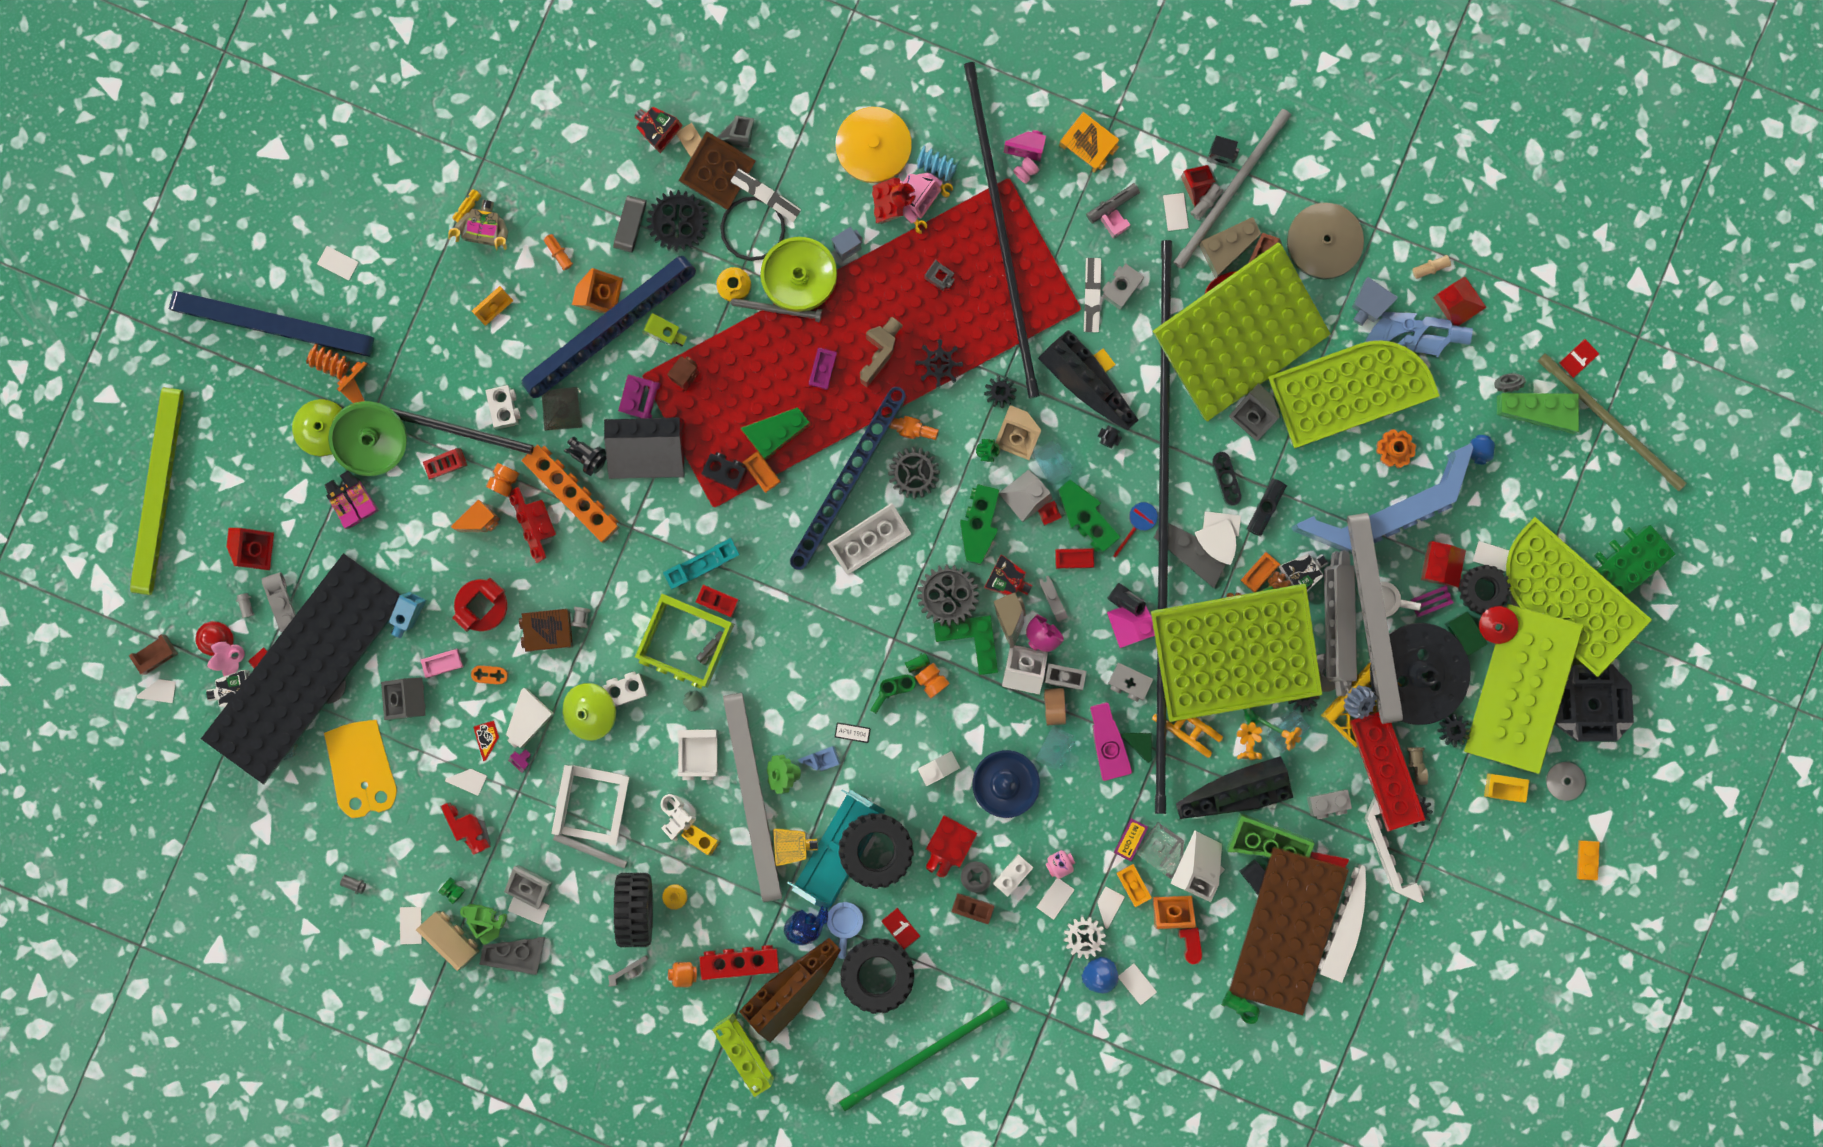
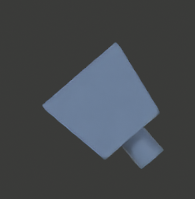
[1352,277,1398,326]

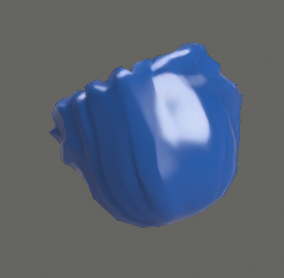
[1081,957,1119,994]

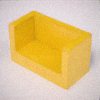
[1484,774,1529,803]

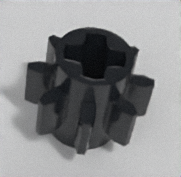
[1098,425,1122,449]

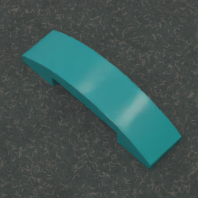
[663,538,740,589]

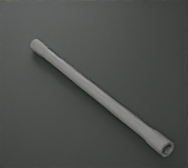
[1173,109,1291,269]

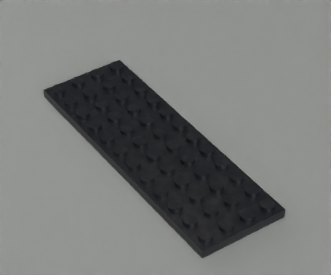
[201,553,401,785]

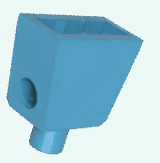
[389,592,426,638]

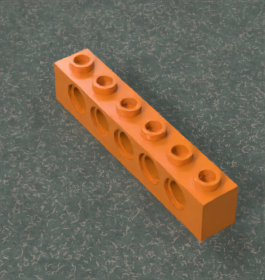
[521,444,620,544]

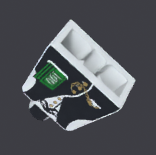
[1278,553,1328,591]
[206,670,250,707]

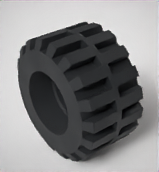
[1458,565,1511,614]

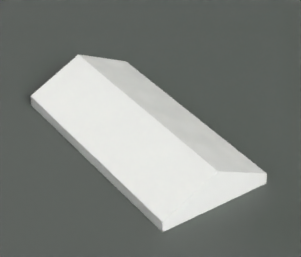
[827,503,911,575]

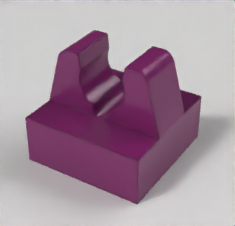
[508,749,531,773]

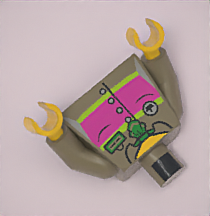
[448,200,508,250]

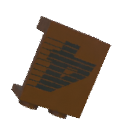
[519,609,573,652]

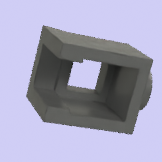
[924,260,955,291]

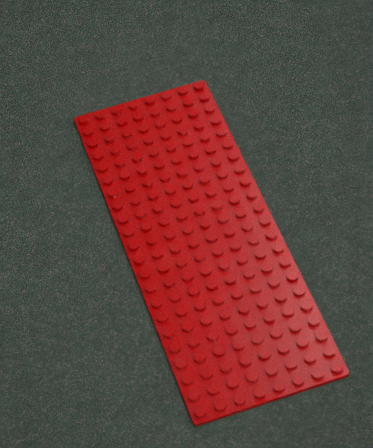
[642,178,1081,507]

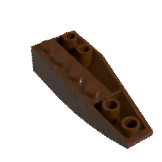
[739,938,841,1043]

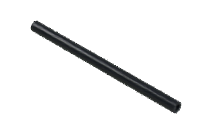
[390,407,534,454]

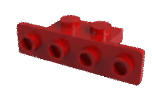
[509,487,556,563]

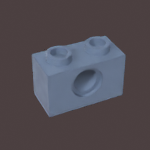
[831,226,863,262]

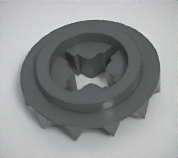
[1494,373,1526,393]
[961,861,991,892]

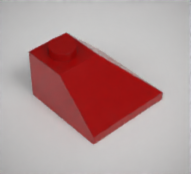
[1433,276,1487,326]
[226,528,274,570]

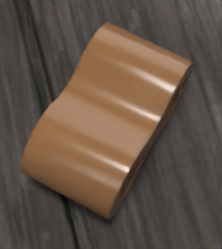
[1044,688,1066,726]

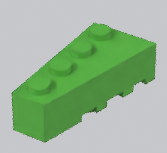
[1497,393,1579,434]
[1227,813,1315,857]

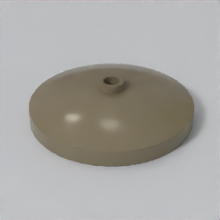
[1287,203,1364,279]

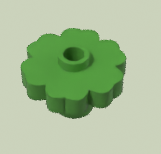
[767,754,801,794]

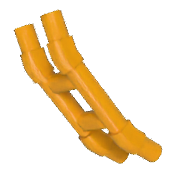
[1152,713,1223,758]

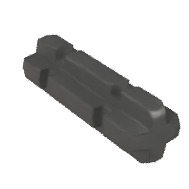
[696,631,723,665]

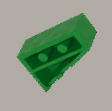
[741,407,810,460]

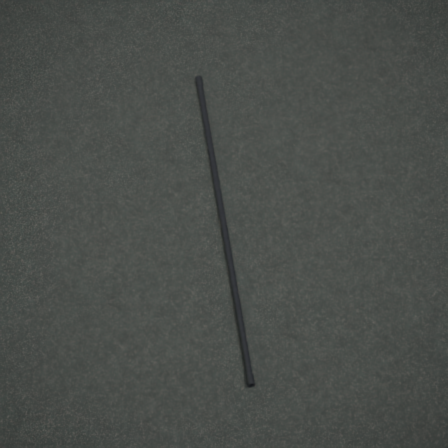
[1155,240,1172,814]

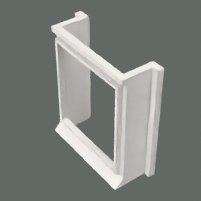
[551,765,629,846]

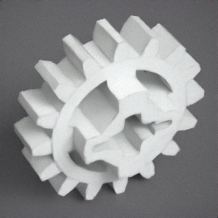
[1063,916,1106,959]

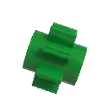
[976,439,1000,462]

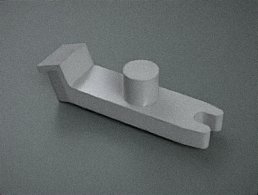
[1039,576,1068,622]
[608,955,648,987]

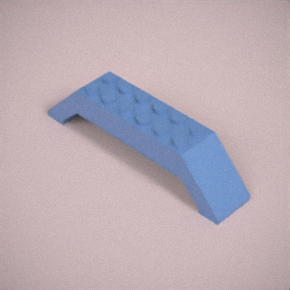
[1292,443,1473,553]

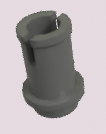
[340,874,366,894]

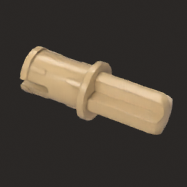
[1412,255,1451,279]

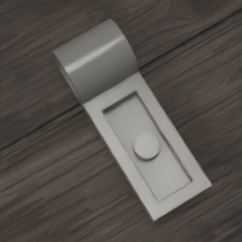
[262,572,296,632]

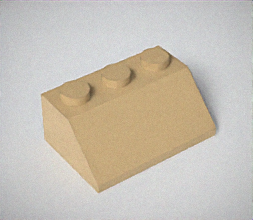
[416,911,479,971]

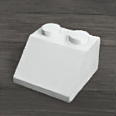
[1002,645,1048,695]

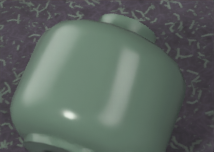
[683,691,704,711]

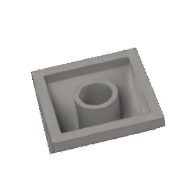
[504,865,552,909]

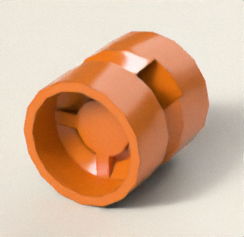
[486,463,520,497]
[914,662,950,699]

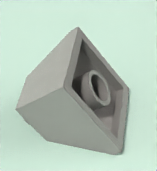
[999,469,1053,522]

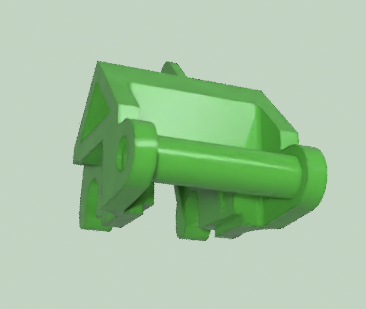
[460,904,507,945]

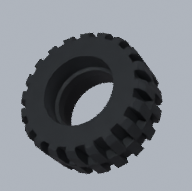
[838,813,914,889]
[614,873,653,947]
[840,938,914,1014]

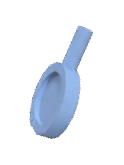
[827,902,863,959]

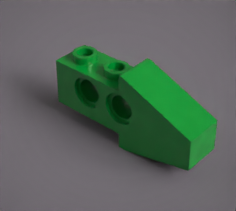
[1058,480,1120,553]
[960,484,1000,565]

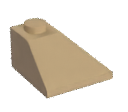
[995,405,1041,460]

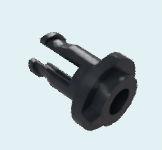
[564,436,606,477]

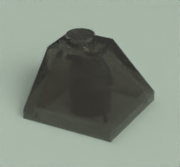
[542,387,583,431]

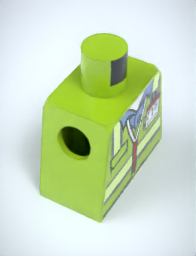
[642,313,687,347]

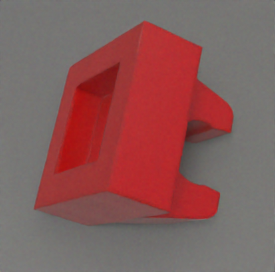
[1038,500,1062,526]

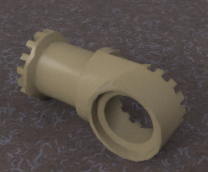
[1407,747,1428,785]

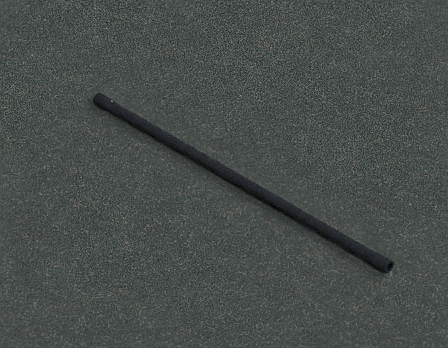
[964,62,1040,399]

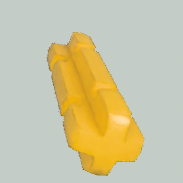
[452,189,481,223]

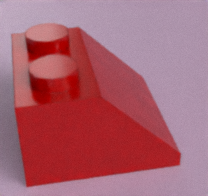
[1421,541,1466,588]

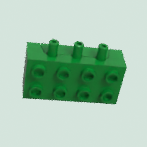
[1594,525,1675,596]

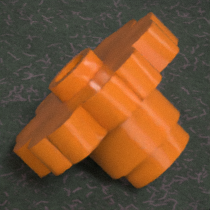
[1376,429,1416,468]

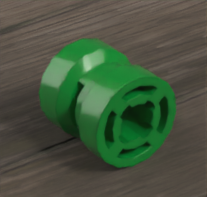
[438,877,465,904]

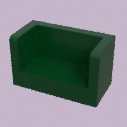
[1445,611,1488,656]

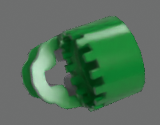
[1221,990,1260,1024]

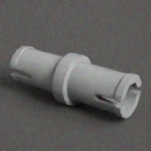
[1190,184,1223,220]

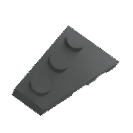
[479,937,545,975]

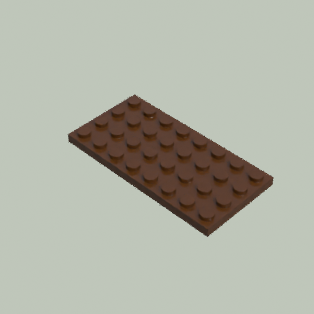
[1229,846,1349,1016]

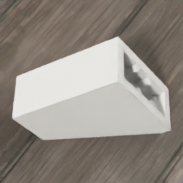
[506,688,554,748]
[918,751,960,786]

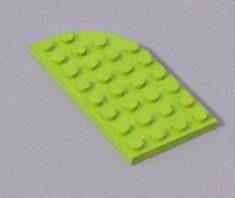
[1268,340,1440,449]
[1506,517,1652,677]

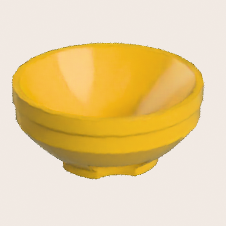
[716,267,751,302]

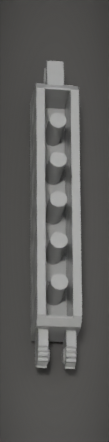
[1324,550,1357,696]

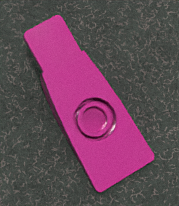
[1090,702,1132,781]

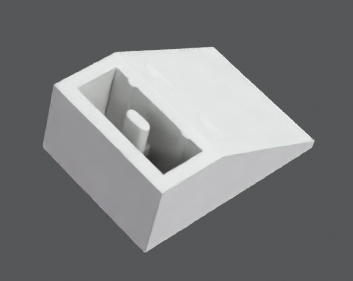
[1170,831,1222,902]

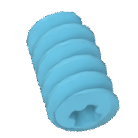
[917,145,959,182]

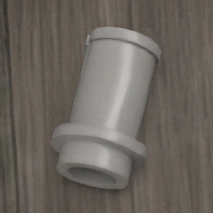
[236,593,254,618]

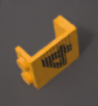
[1059,112,1119,173]

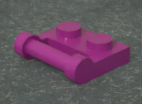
[618,374,661,418]

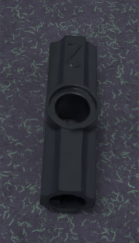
[1246,478,1287,537]

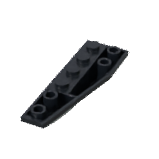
[1038,329,1139,430]
[1176,756,1293,819]

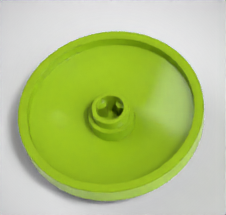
[760,237,837,312]

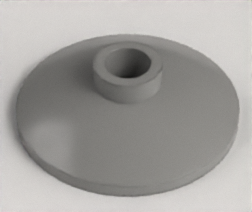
[1546,762,1585,801]

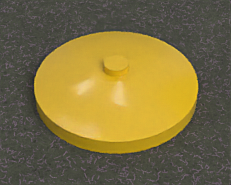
[836,107,911,183]

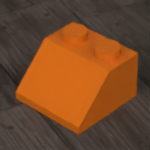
[451,499,500,532]

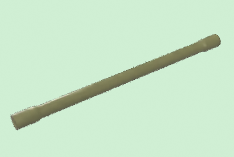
[1537,353,1686,491]

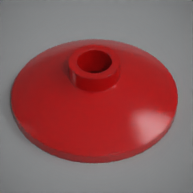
[1479,606,1519,644]

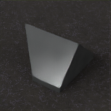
[717,115,754,148]

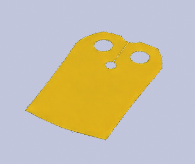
[324,720,397,818]

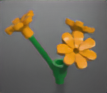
[1237,708,1302,760]

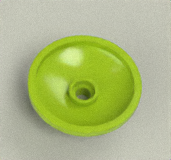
[292,399,342,456]
[563,683,616,741]

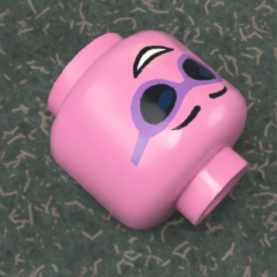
[1046,850,1075,879]

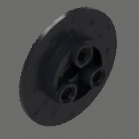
[1370,623,1471,725]

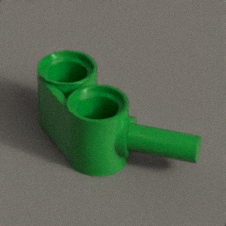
[870,674,916,714]

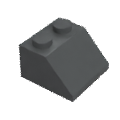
[381,677,426,720]

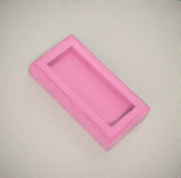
[420,649,463,678]

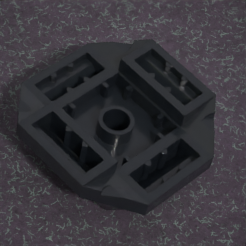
[1555,664,1634,742]

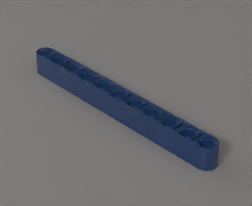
[521,256,696,398]
[168,291,375,357]
[790,387,906,570]

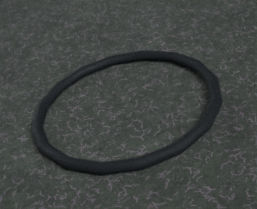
[720,196,785,261]

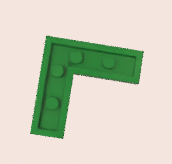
[933,615,998,675]

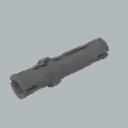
[1086,183,1140,224]

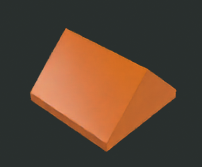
[1153,896,1196,929]

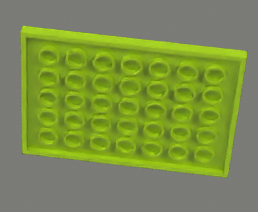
[1152,242,1331,422]
[1151,584,1322,722]

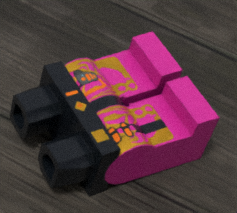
[325,471,379,530]

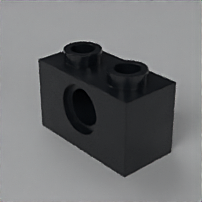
[1207,135,1240,168]

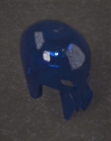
[783,906,828,946]

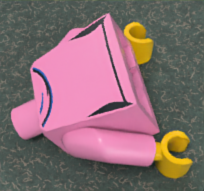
[900,173,953,234]

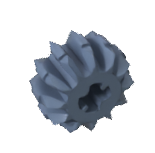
[1343,685,1377,719]

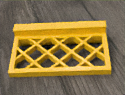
[1321,662,1402,748]

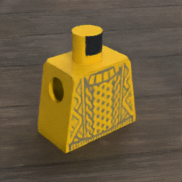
[773,828,818,866]

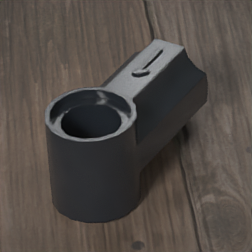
[1107,583,1146,616]

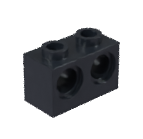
[701,452,747,491]

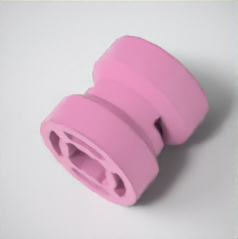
[1013,157,1040,184]

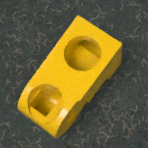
[681,824,721,856]

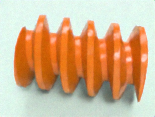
[306,344,350,380]

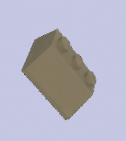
[994,592,1026,649]

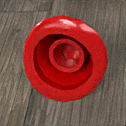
[195,621,234,656]

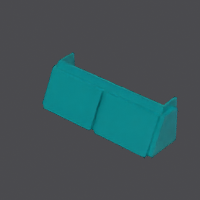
[788,789,885,910]

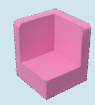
[1101,210,1130,239]

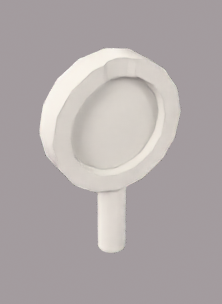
[1380,582,1421,618]

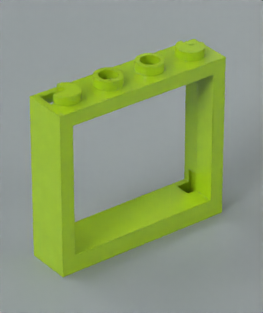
[635,594,735,689]
[712,1013,774,1097]

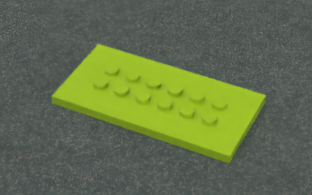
[1464,604,1584,774]

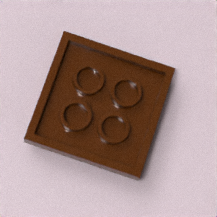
[678,131,756,210]

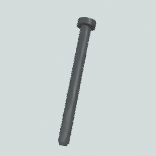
[731,299,822,322]

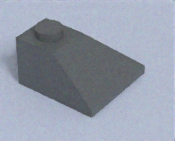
[1229,383,1280,441]

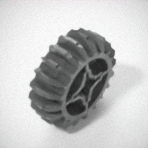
[888,447,940,499]

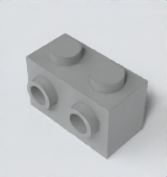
[1307,789,1352,819]

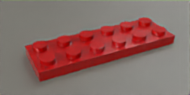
[1349,712,1425,832]

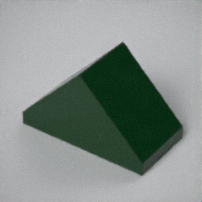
[1121,733,1152,763]

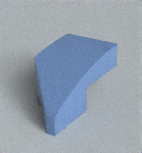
[798,746,841,771]

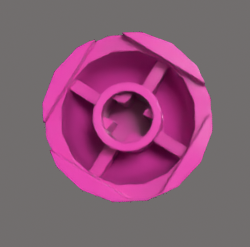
[1026,614,1064,652]

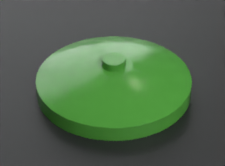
[328,401,407,476]

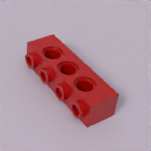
[699,945,780,980]

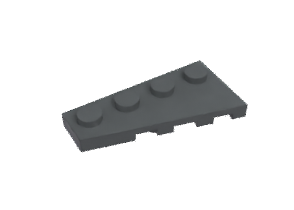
[1153,523,1226,589]

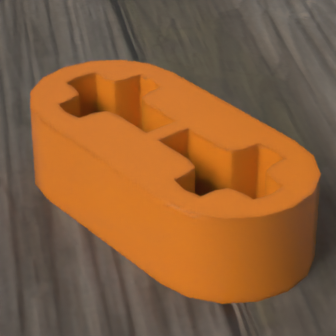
[471,666,509,685]

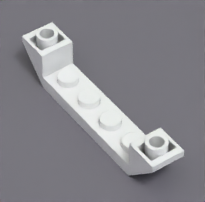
[1365,796,1424,903]

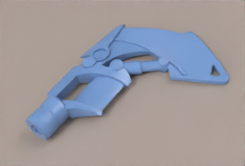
[1365,312,1473,357]

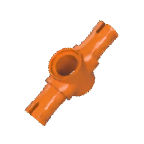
[881,415,939,440]

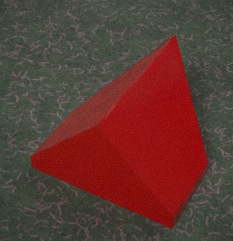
[1181,165,1215,208]

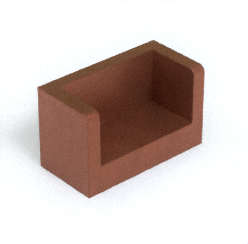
[129,634,178,675]

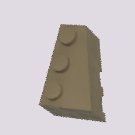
[1199,217,1261,278]

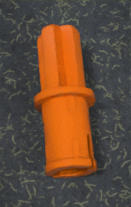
[544,234,573,271]

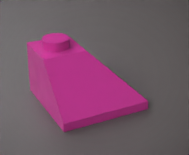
[1003,130,1046,162]
[1107,599,1155,648]

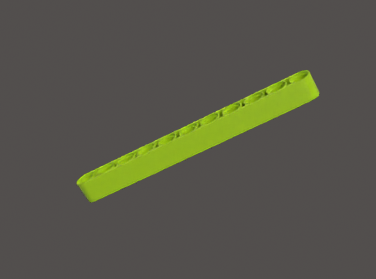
[130,387,184,595]

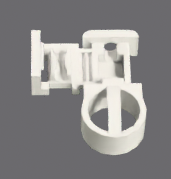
[661,794,696,841]

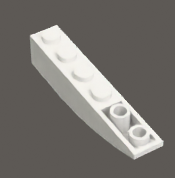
[1318,865,1366,983]

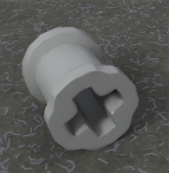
[571,607,591,629]

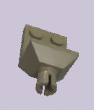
[860,317,903,387]

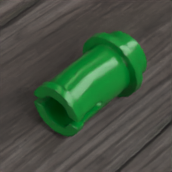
[905,653,930,673]

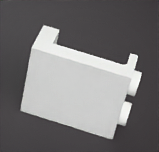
[678,730,718,780]

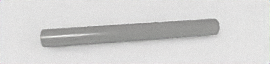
[553,835,627,869]

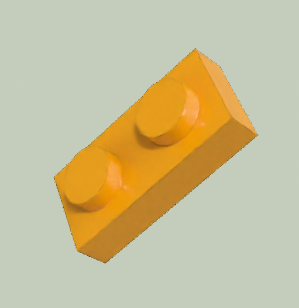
[472,286,513,326]
[1577,840,1600,880]
[1116,864,1152,907]

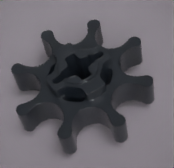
[915,339,963,388]

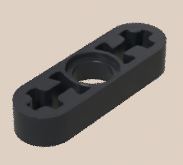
[1212,452,1242,506]

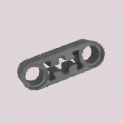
[613,195,647,253]

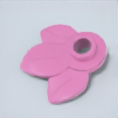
[207,642,245,677]

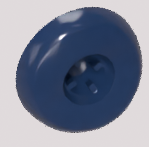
[972,750,1040,818]

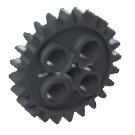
[917,564,979,627]

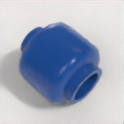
[1470,435,1495,465]

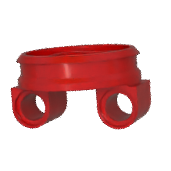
[452,578,507,632]

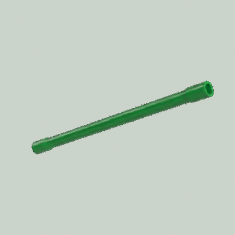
[839,999,1010,1111]

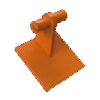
[337,361,368,403]

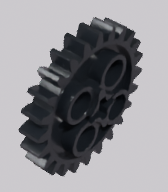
[646,190,709,252]

